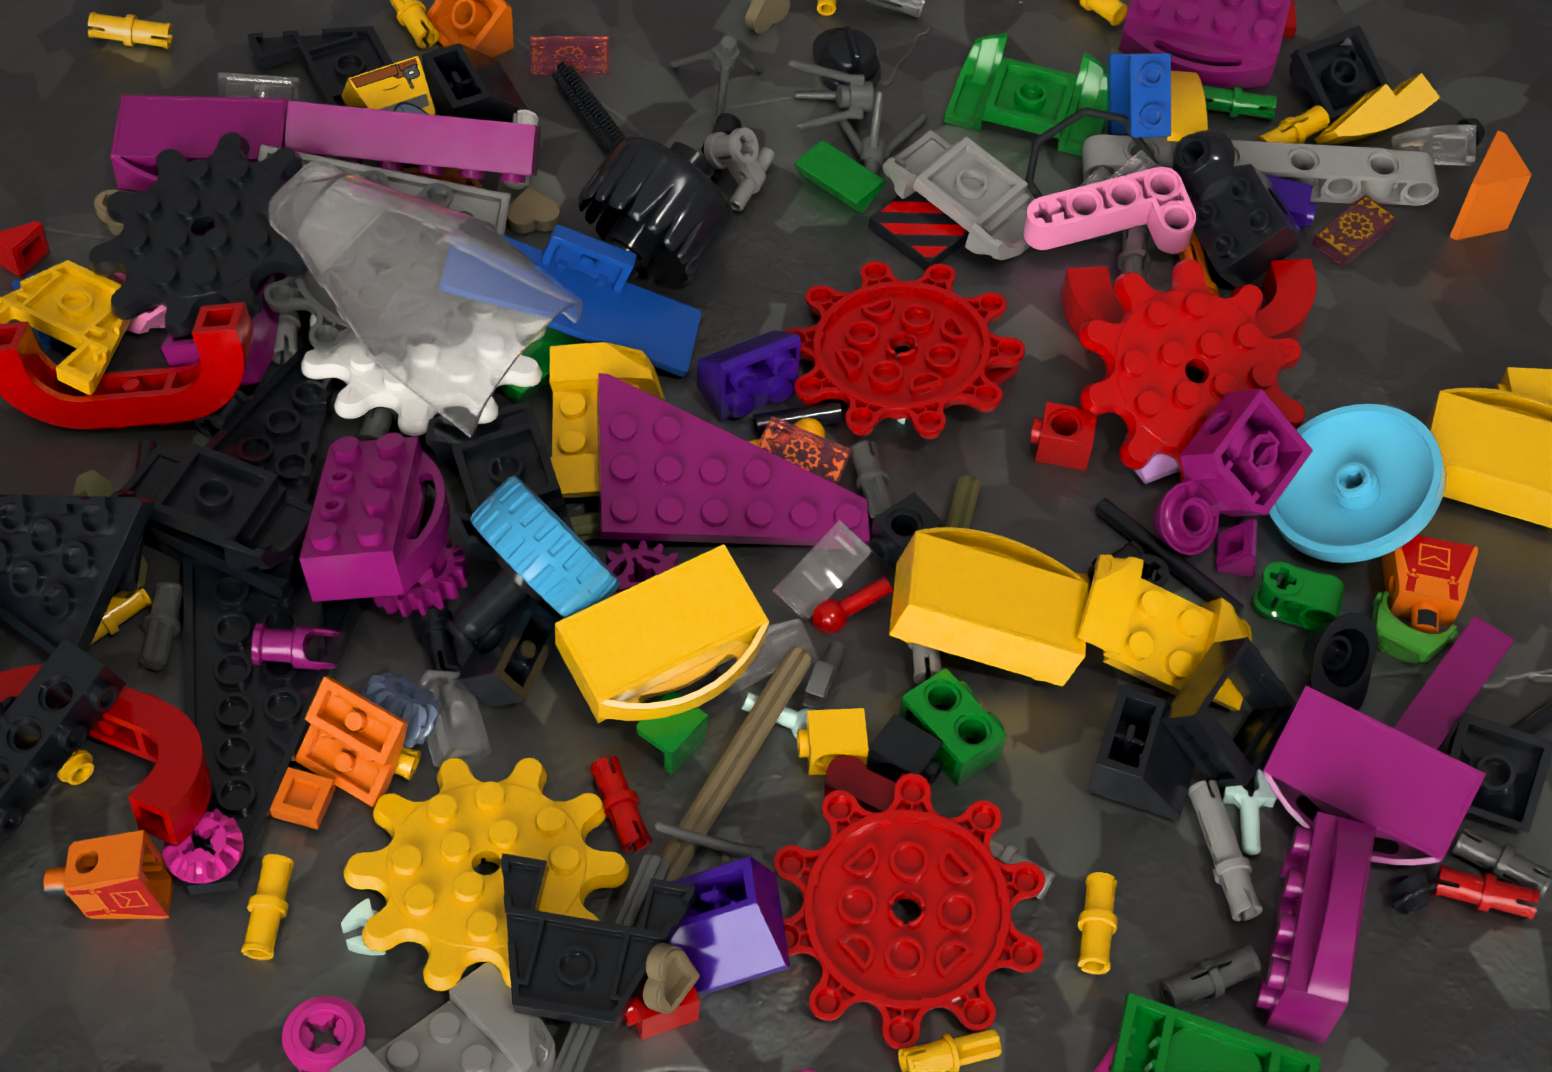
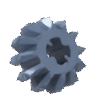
[360,672,440,748]

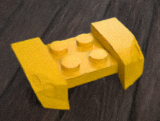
[549,342,665,498]
[1077,554,1252,712]

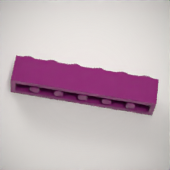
[284,101,541,183]

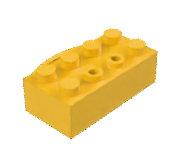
[1425,388,1552,528]
[889,527,1089,687]
[555,544,769,723]

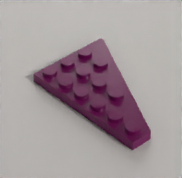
[597,373,870,547]

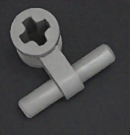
[704,127,775,211]

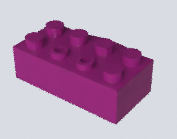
[1119,0,1291,89]
[110,95,288,192]
[299,433,450,602]
[1263,686,1486,865]
[1255,811,1376,1045]

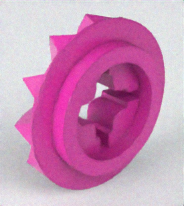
[161,808,244,884]
[282,996,366,1072]

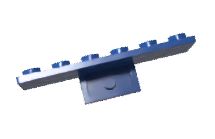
[442,221,701,377]

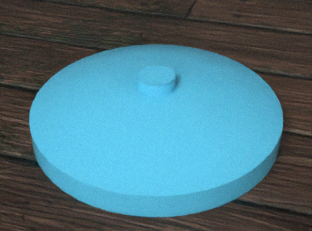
[1269,404,1446,563]

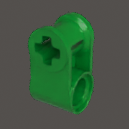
[1251,561,1345,632]

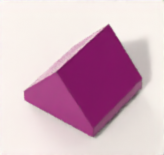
[1216,518,1257,578]

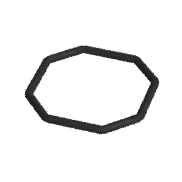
[1025,108,1159,242]

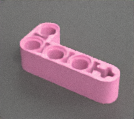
[1023,167,1196,254]

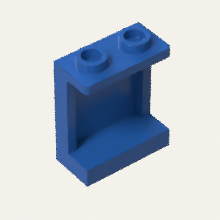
[1107,53,1171,138]

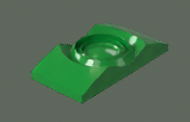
[1110,992,1322,1072]

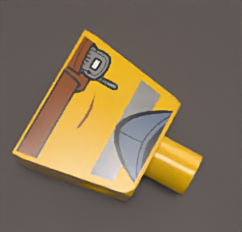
[341,56,436,115]

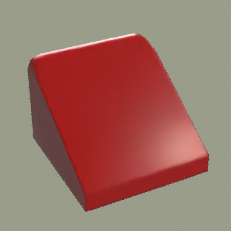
[0,221,50,277]

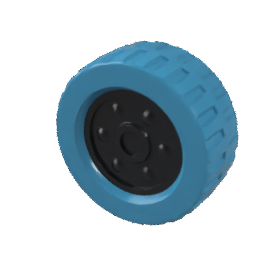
[446,476,620,649]

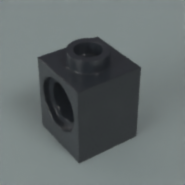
[869,492,943,571]
[866,713,944,787]

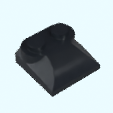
[1289,25,1392,120]
[1448,712,1552,833]

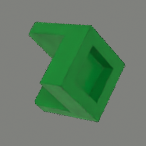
[636,692,708,775]

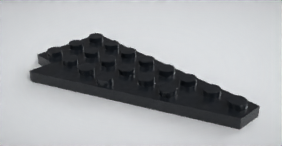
[183,544,367,895]

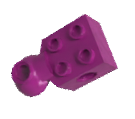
[1153,388,1313,555]

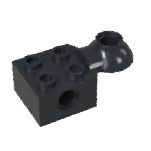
[1172,130,1307,288]

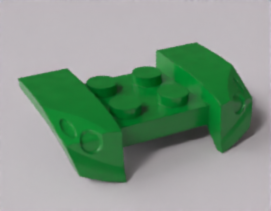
[942,33,1107,157]

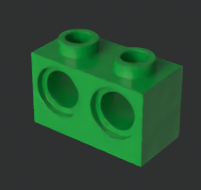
[899,668,1006,786]

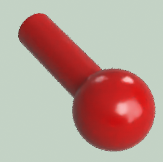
[811,576,893,634]

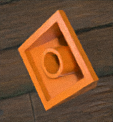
[426,0,514,58]
[1450,131,1532,240]

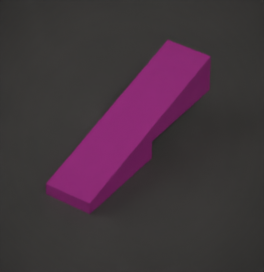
[1393,616,1515,750]

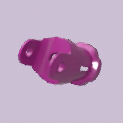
[251,623,341,670]

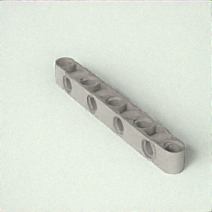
[1082,134,1439,206]

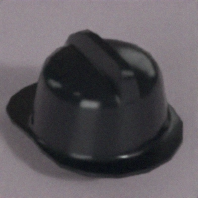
[813,26,881,91]
[1303,613,1378,711]

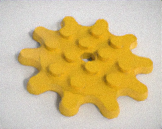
[343,758,630,991]

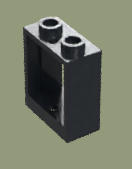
[1161,637,1297,788]

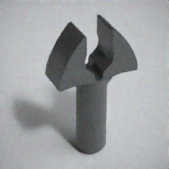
[802,641,847,710]

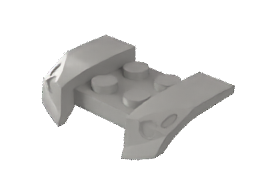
[882,130,1031,260]
[328,962,556,1072]

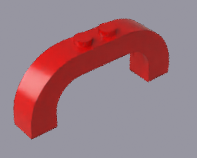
[1061,259,1317,370]
[0,302,253,429]
[0,664,212,847]

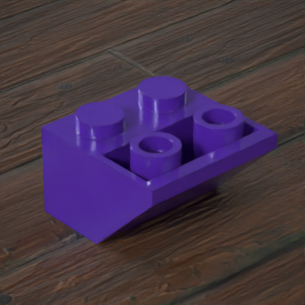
[697,330,801,423]
[671,856,790,996]

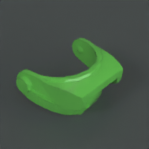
[1370,590,1459,663]

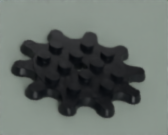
[89,132,328,338]

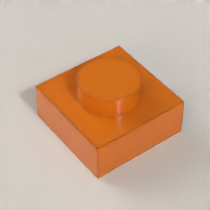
[270,767,336,830]

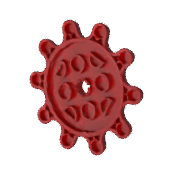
[1078,259,1305,483]
[784,261,1026,439]
[773,773,1045,1050]

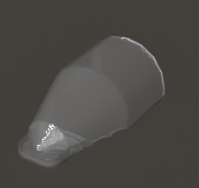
[268,161,583,437]

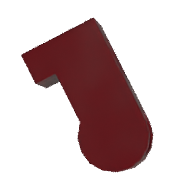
[824,755,906,812]

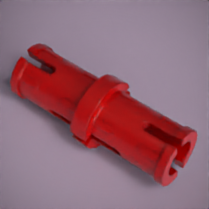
[590,756,652,854]
[1434,865,1540,920]

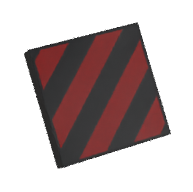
[868,191,969,270]

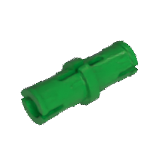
[1202,84,1277,120]

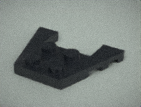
[248,26,393,106]
[501,853,697,1030]

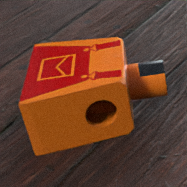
[1381,535,1478,634]
[44,830,175,919]

